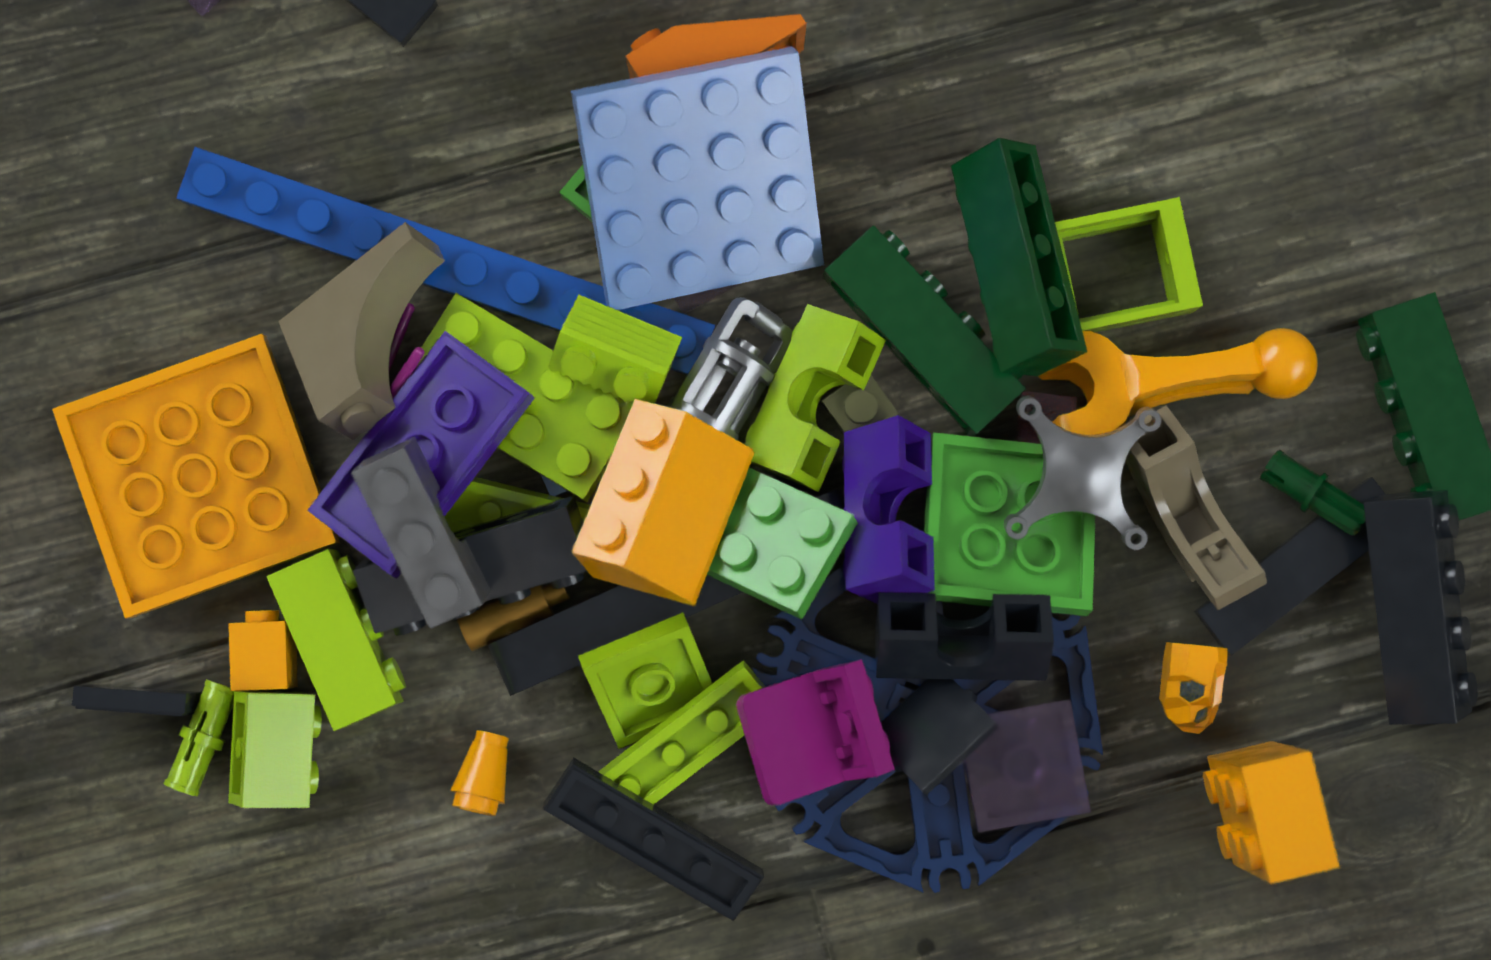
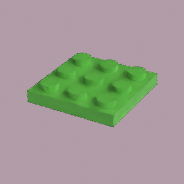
[924,432,1095,616]

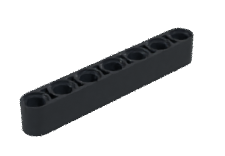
[488,489,845,696]

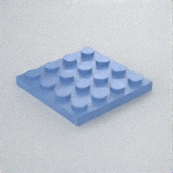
[571,46,824,310]

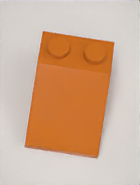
[626,14,807,79]

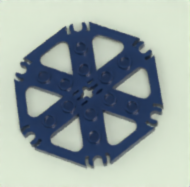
[753,565,1103,893]

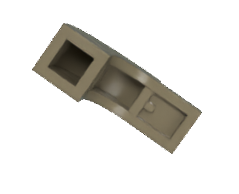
[1125,405,1267,610]

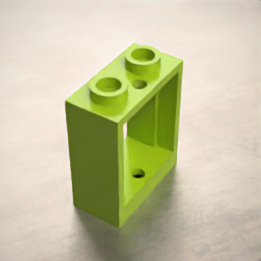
[1055,197,1203,333]

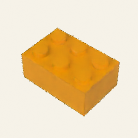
[1203,741,1340,884]

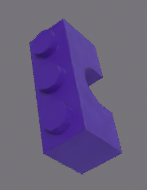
[842,415,935,604]

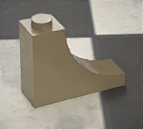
[278,222,445,440]

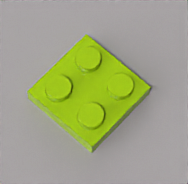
[578,613,713,749]

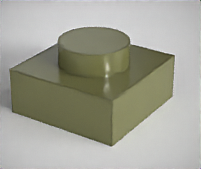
[821,375,899,434]

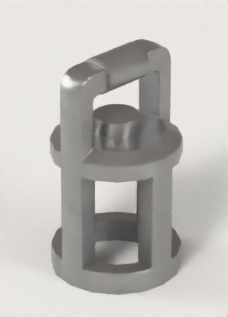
[667,297,793,440]

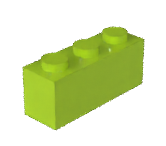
[266,549,406,731]

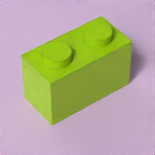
[228,691,322,808]

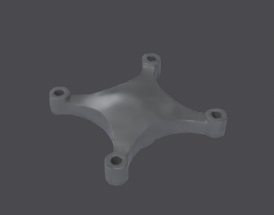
[1003,396,1161,550]

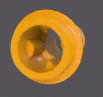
[450,730,509,816]

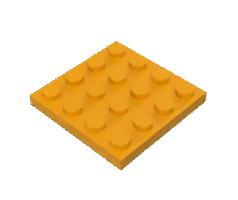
[52,334,340,618]

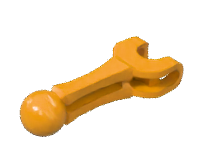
[1037,328,1318,435]

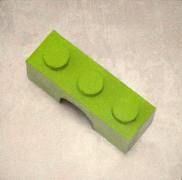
[745,304,886,492]

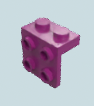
[736,660,895,806]

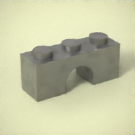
[351,437,490,629]

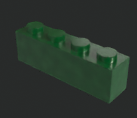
[951,138,1087,376]
[822,225,1026,437]
[1356,292,1491,521]

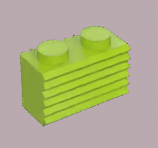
[548,294,682,404]

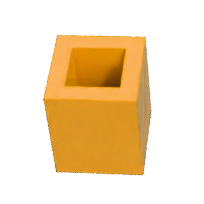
[229,610,298,691]

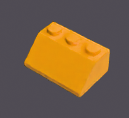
[572,399,755,606]

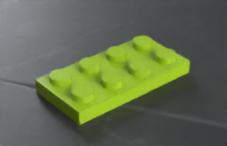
[416,293,633,502]

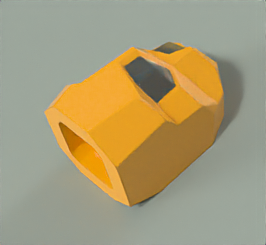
[1159,642,1227,734]

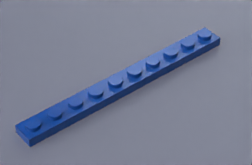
[176,147,716,375]

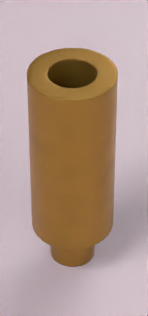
[457,583,570,651]

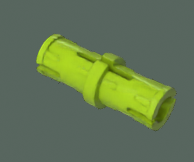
[164,679,234,797]

